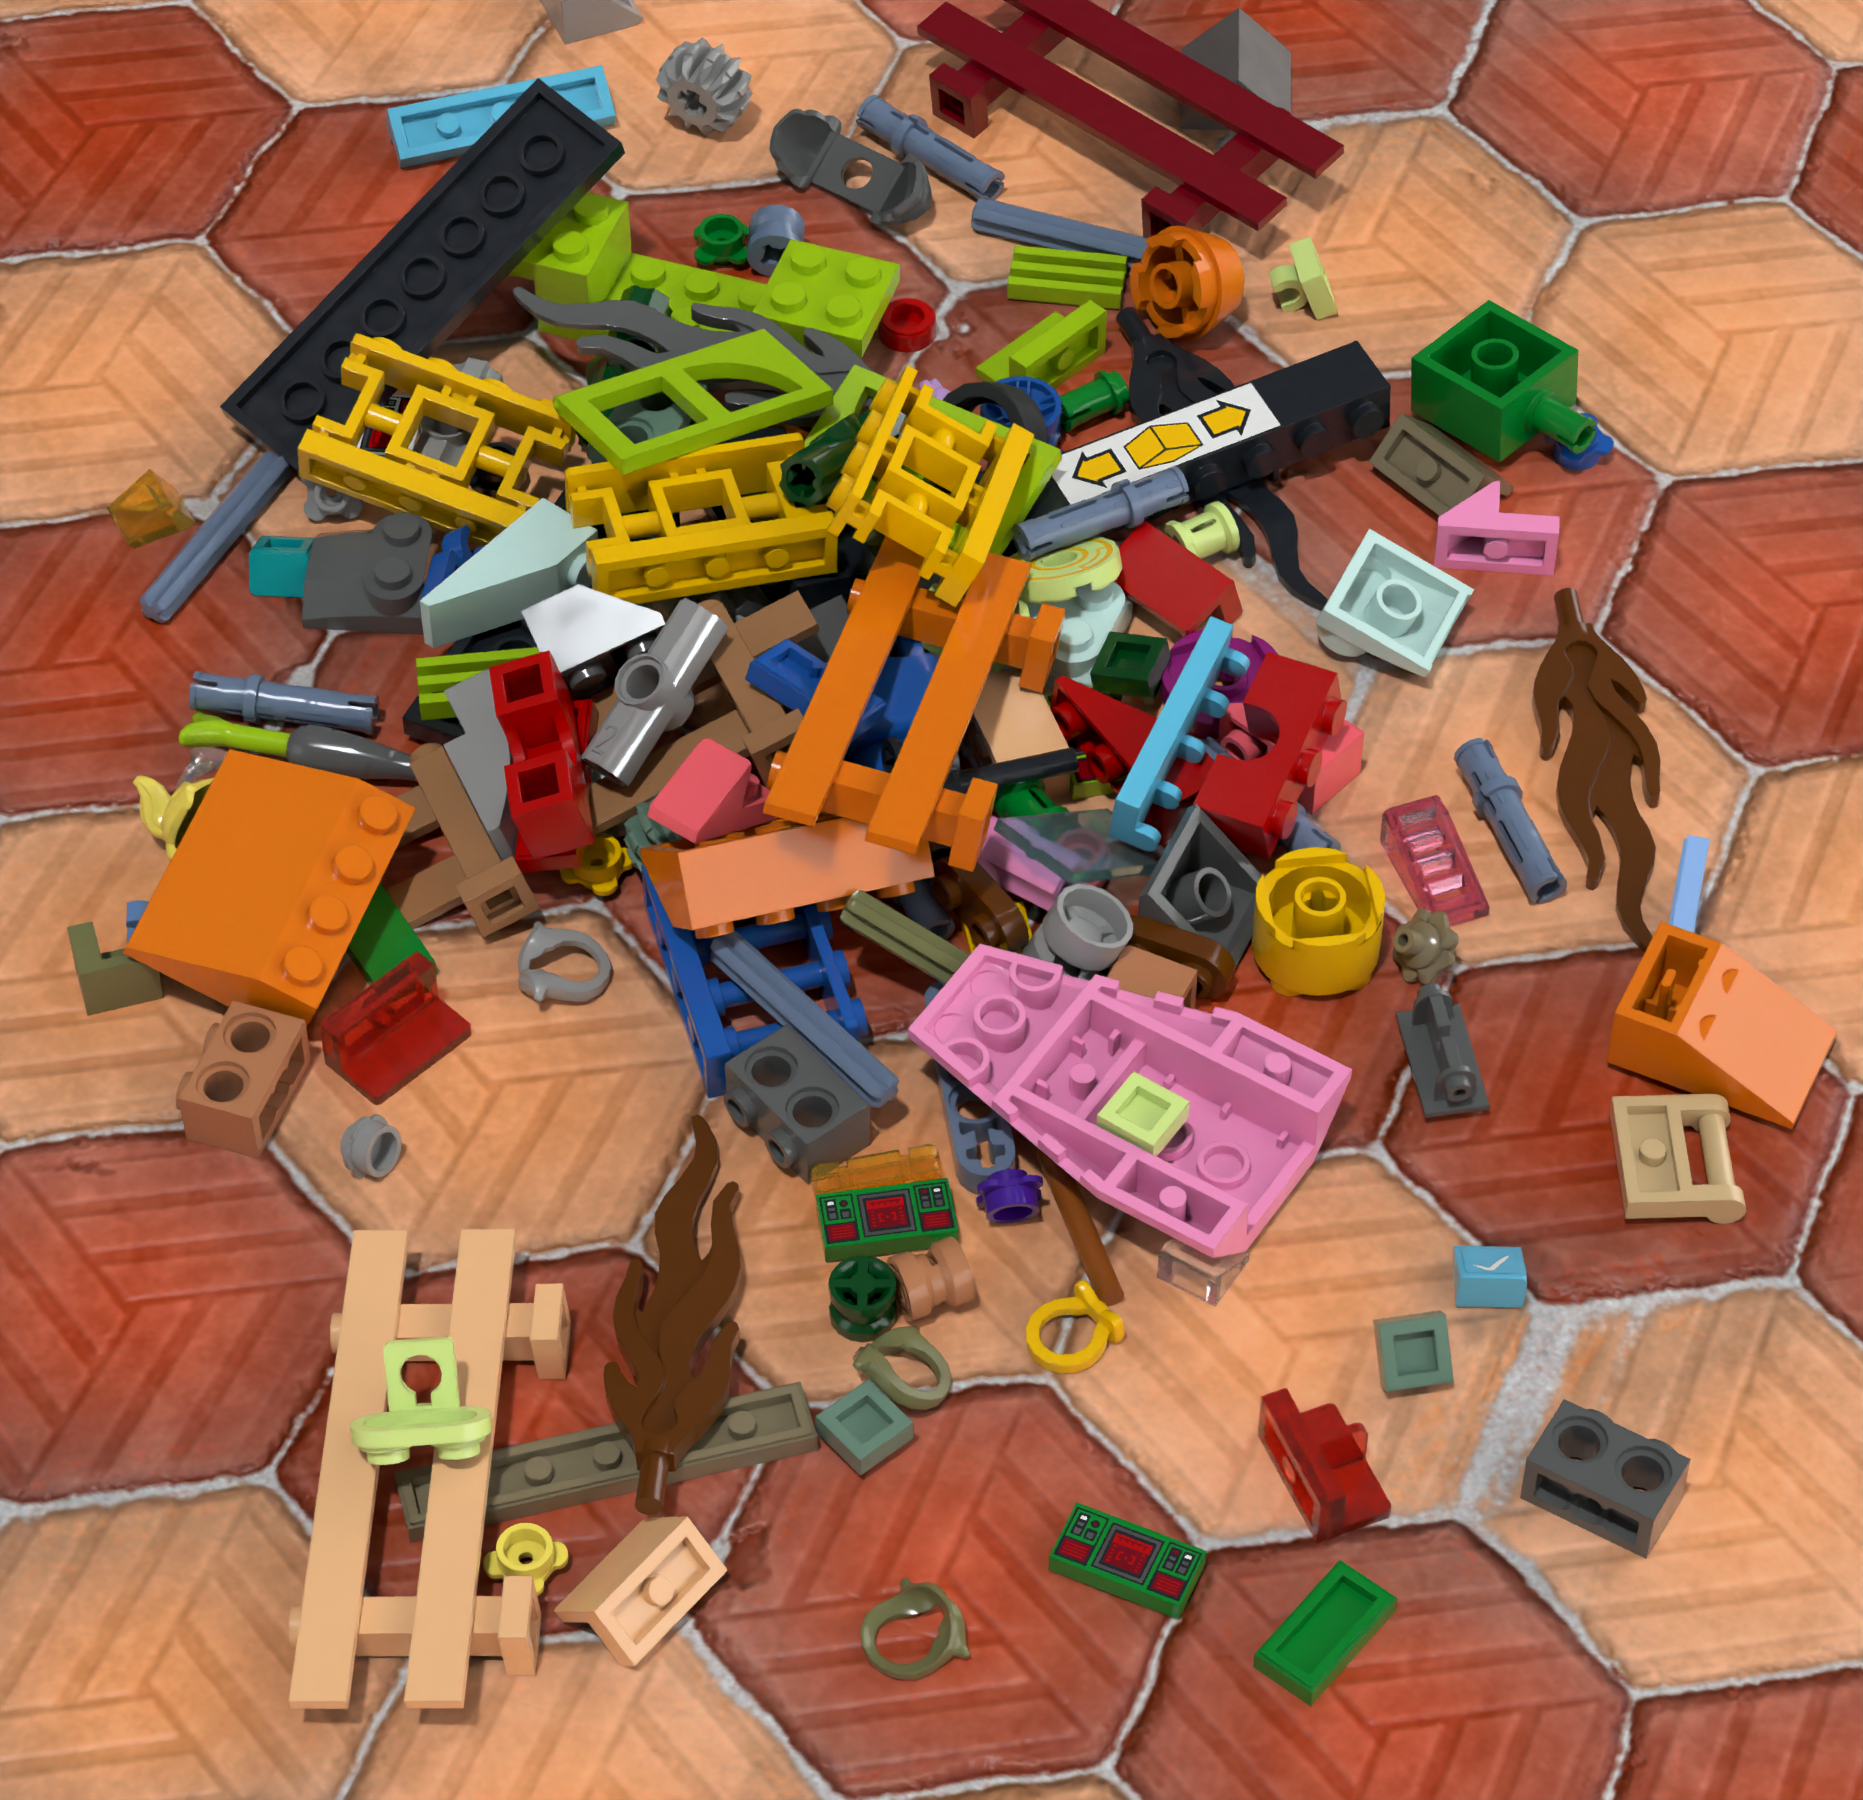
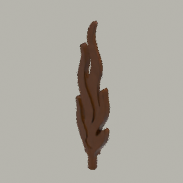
[1532,588,1661,952]
[603,1115,741,1515]

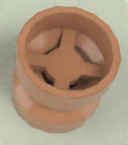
[887,1236,975,1322]

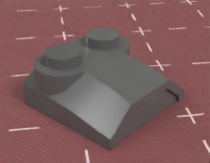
[302,513,440,635]

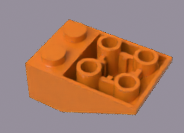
[1606,921,1837,1129]

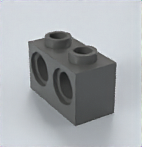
[723,1024,870,1185]
[1520,1399,1691,1559]

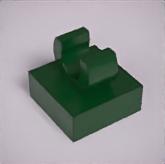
[1090,631,1171,706]

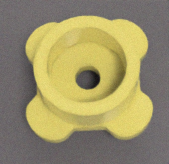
[483,1523,568,1596]

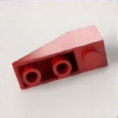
[1050,675,1214,845]

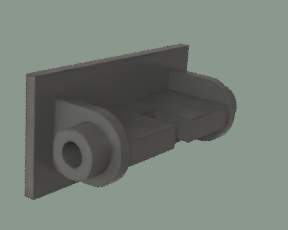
[1396,984,1490,1118]

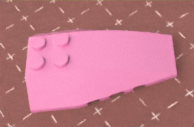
[908,944,1352,1258]

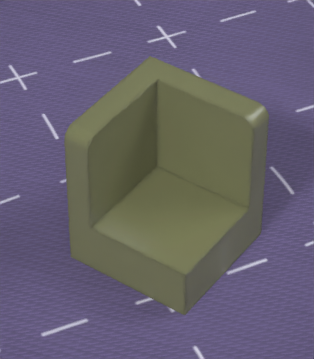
[67,921,164,1016]

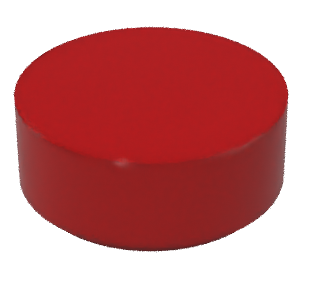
[879,298,936,353]

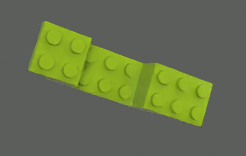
[509,192,900,357]

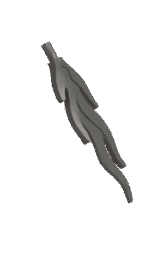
[513,286,874,427]

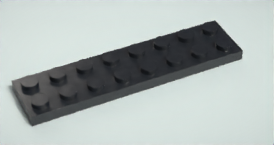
[220,78,625,478]

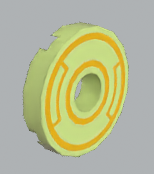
[1009,536,1123,604]

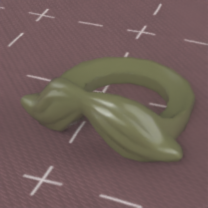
[853,1326,951,1410]
[860,1578,970,1681]

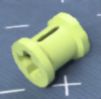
[1161,501,1240,559]

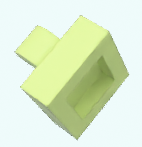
[1268,237,1338,320]
[1096,1071,1190,1156]

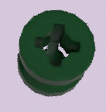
[828,1255,897,1343]

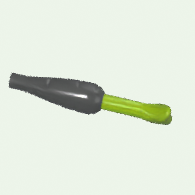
[179,711,417,781]

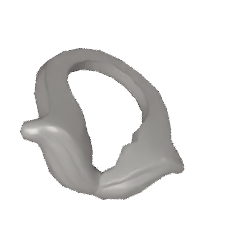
[518,921,612,1002]

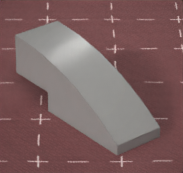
[443,668,518,861]

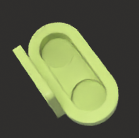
[350,1337,492,1465]

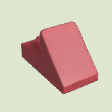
[647,738,777,844]

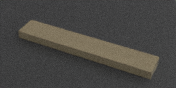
[394,1381,818,1543]

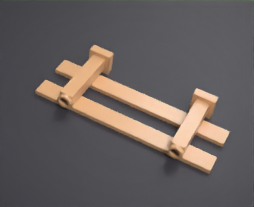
[289,1229,571,1709]

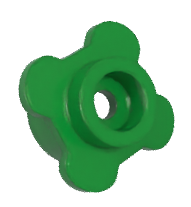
[694,214,749,266]

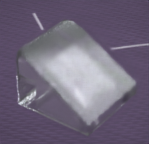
[1157,1238,1250,1307]

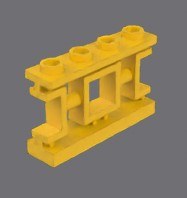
[298,333,576,546]
[826,365,1035,607]
[565,432,838,604]

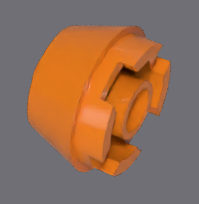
[1130,226,1245,341]

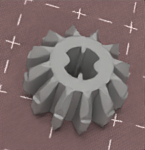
[656,37,753,136]

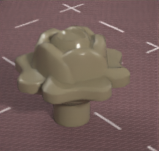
[1392,908,1459,985]

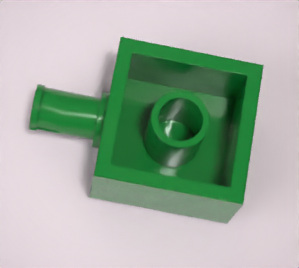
[1411,300,1597,462]

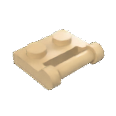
[1609,1094,1746,1224]

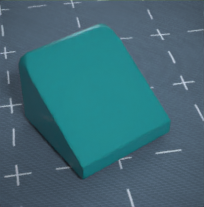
[249,535,313,598]

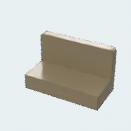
[1369,413,1514,516]

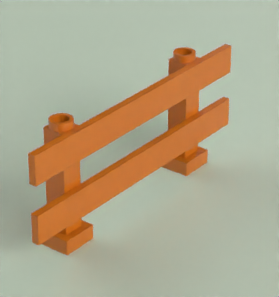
[763,536,1066,872]

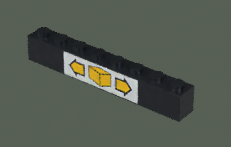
[968,341,1391,589]

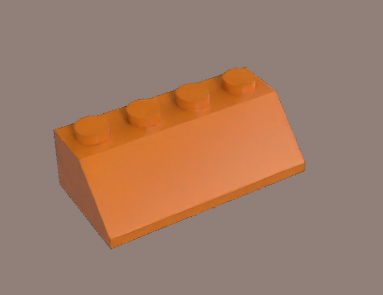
[640,811,935,939]

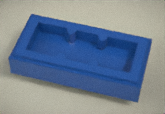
[745,639,887,741]

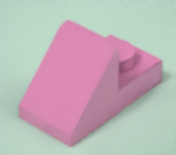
[1434,481,1560,576]

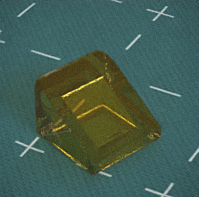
[107,469,196,549]

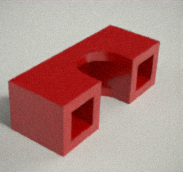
[489,650,595,860]
[1192,652,1347,859]

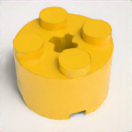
[1252,847,1385,997]

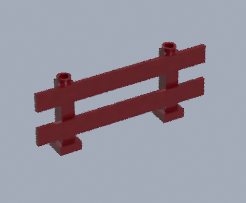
[917,0,1344,238]

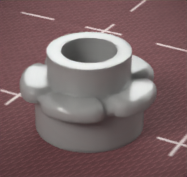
[340,1114,401,1178]

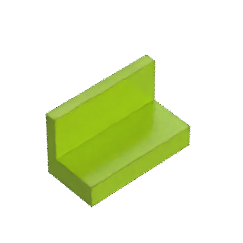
[976,300,1107,389]

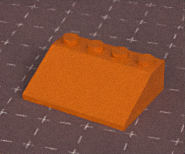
[123,749,416,1027]

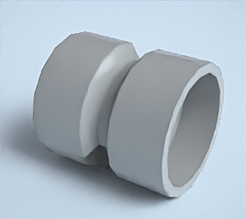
[1021,884,1133,981]

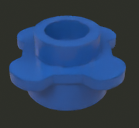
[1544,413,1614,470]

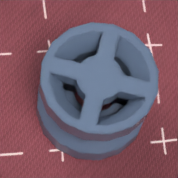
[747,205,805,277]

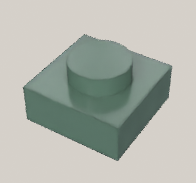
[1373,1310,1454,1392]
[816,1379,914,1476]

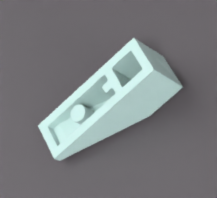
[420,498,598,648]

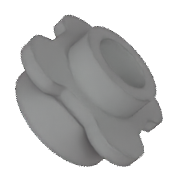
[301,478,363,521]

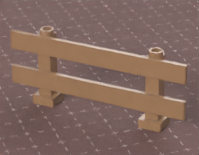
[388,590,828,938]

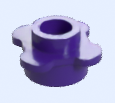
[976,1169,1043,1223]

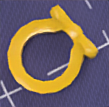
[1026,1279,1125,1374]

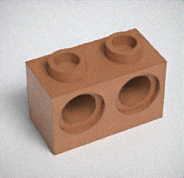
[176,1001,311,1159]

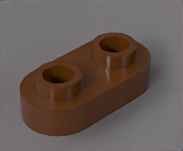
[930,853,1029,952]
[1114,915,1235,999]

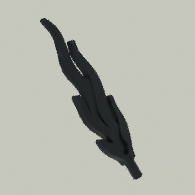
[1116,307,1328,610]

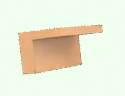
[554,1516,727,1666]

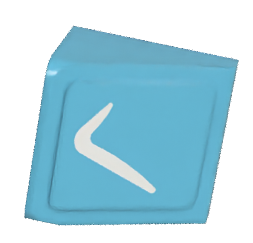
[1453,1246,1527,1308]

